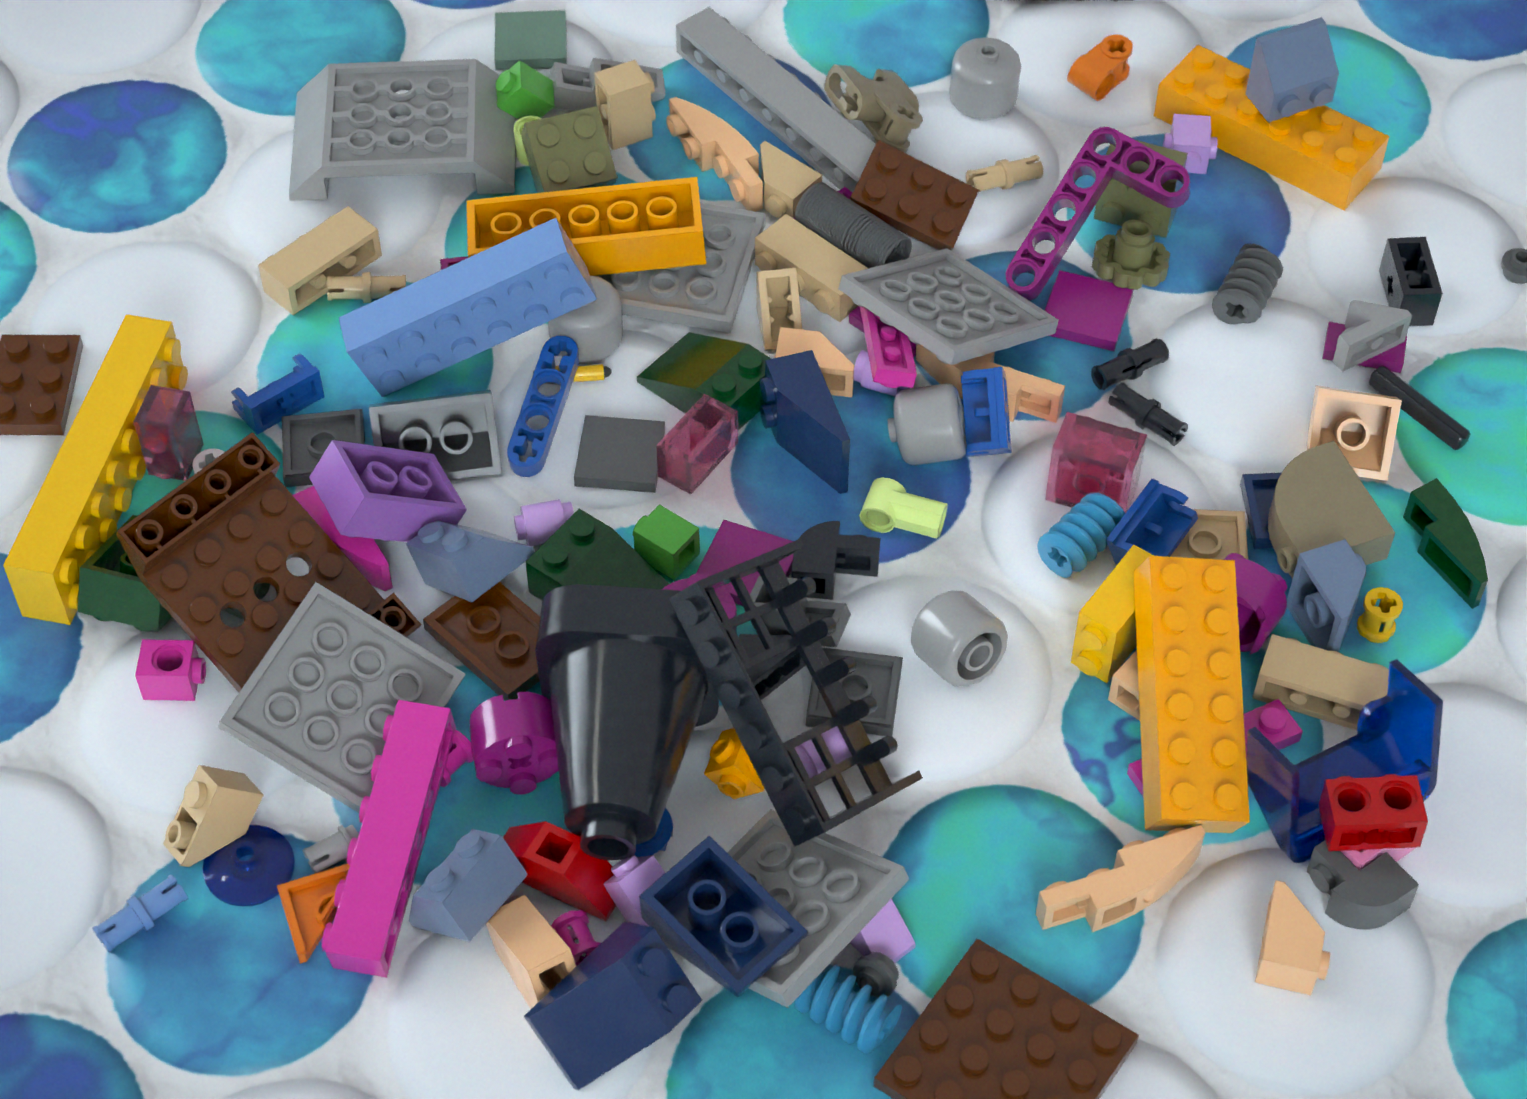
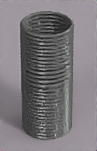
[795,182,912,269]

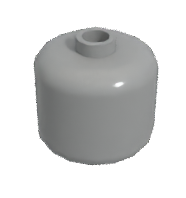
[949,37,1021,120]
[548,276,623,364]
[888,383,967,466]
[911,590,1008,686]

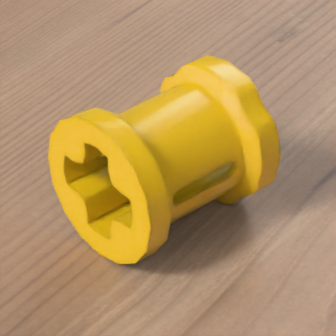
[1357,587,1403,643]

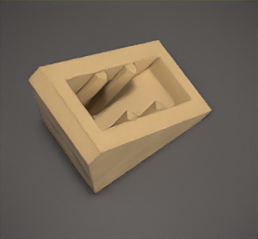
[756,267,802,350]

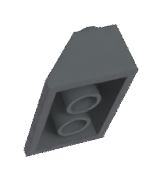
[369,390,502,480]

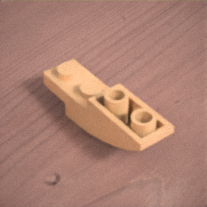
[666,97,763,212]
[916,344,1065,423]
[1036,825,1205,932]

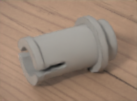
[302,824,359,874]

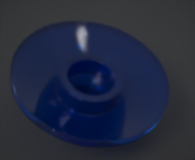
[202,825,295,906]

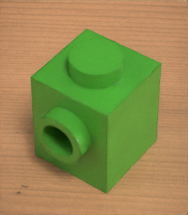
[496,60,555,119]
[633,504,700,580]

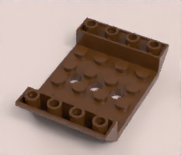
[116,432,422,693]

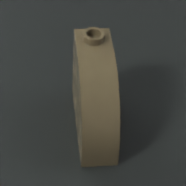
[1268,441,1395,579]

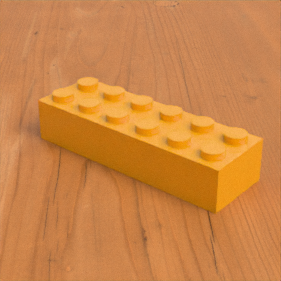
[1154,44,1390,211]
[467,177,706,276]
[1133,556,1250,833]

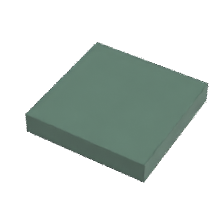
[494,10,567,70]

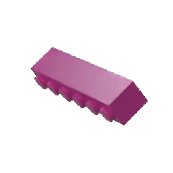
[322,700,456,978]

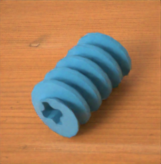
[1037,492,1125,578]
[794,964,902,1054]

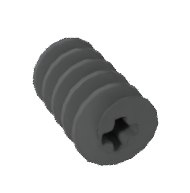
[1212,244,1284,325]

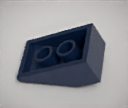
[760,350,850,494]
[639,835,808,997]
[523,921,702,1090]

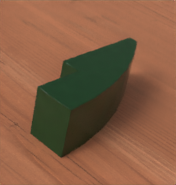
[1403,478,1488,609]

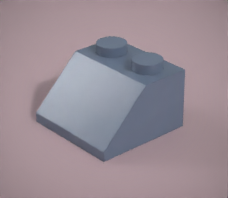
[1245,17,1339,122]
[406,520,535,602]
[1287,539,1366,652]
[409,829,528,942]

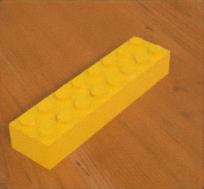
[3,314,188,625]

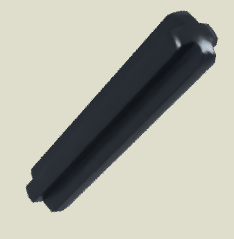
[1369,366,1470,450]

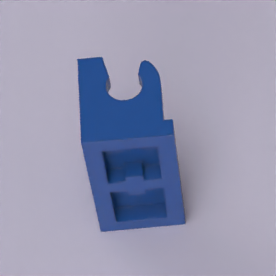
[231,353,325,435]
[961,367,1012,457]
[1106,479,1198,565]

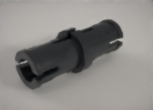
[1091,338,1169,390]
[1108,382,1188,446]

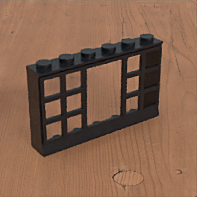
[669,539,923,847]

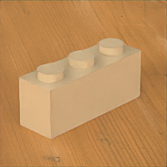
[258,206,382,315]
[755,214,868,322]
[1252,634,1400,737]

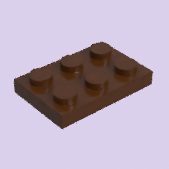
[850,140,979,251]
[0,335,83,435]
[423,581,540,701]

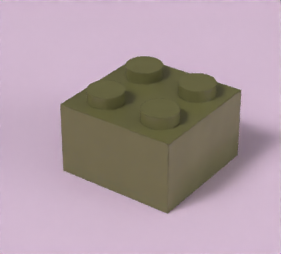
[521,106,618,193]
[1094,140,1188,238]

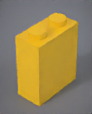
[1071,545,1154,683]

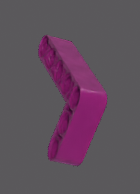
[1006,127,1190,301]

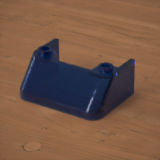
[1247,659,1443,863]

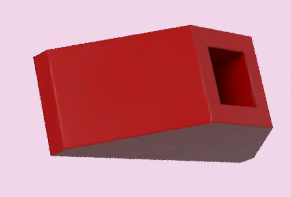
[503,821,616,922]

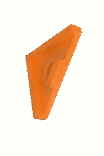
[277,864,350,964]

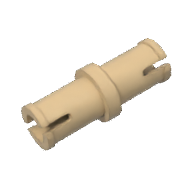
[966,155,1043,192]
[327,272,406,303]

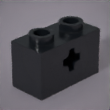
[1379,237,1443,327]

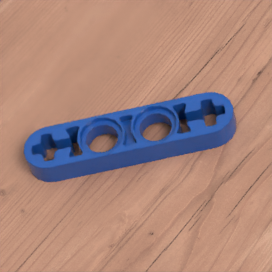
[507,336,579,477]

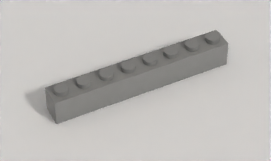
[676,7,876,192]

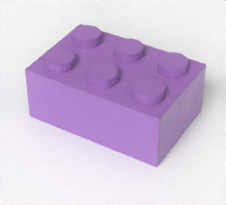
[309,440,467,542]

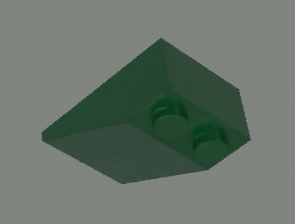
[637,332,772,441]
[525,508,669,601]
[78,515,172,632]

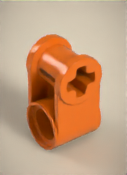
[1067,34,1133,101]

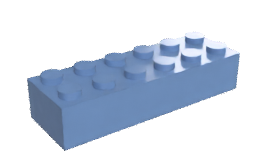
[339,218,597,397]

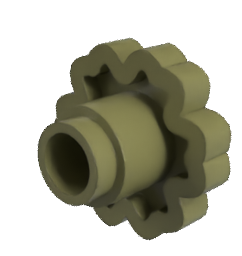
[1091,220,1170,290]

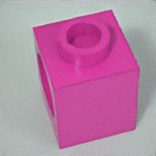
[135,639,206,701]

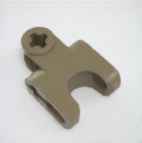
[824,64,923,153]

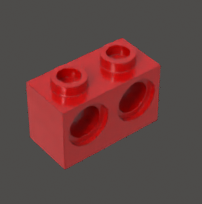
[1319,774,1428,851]

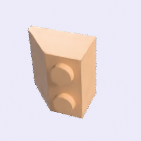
[1307,385,1402,481]

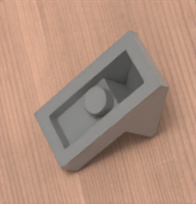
[1333,300,1412,372]

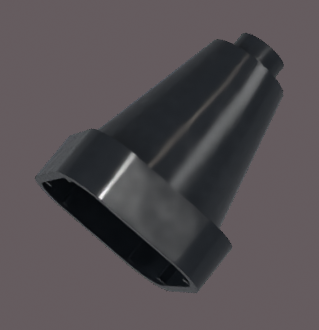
[535,584,719,861]

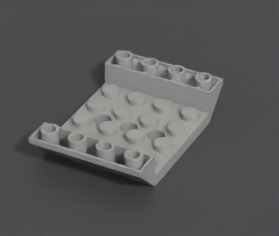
[289,59,515,201]

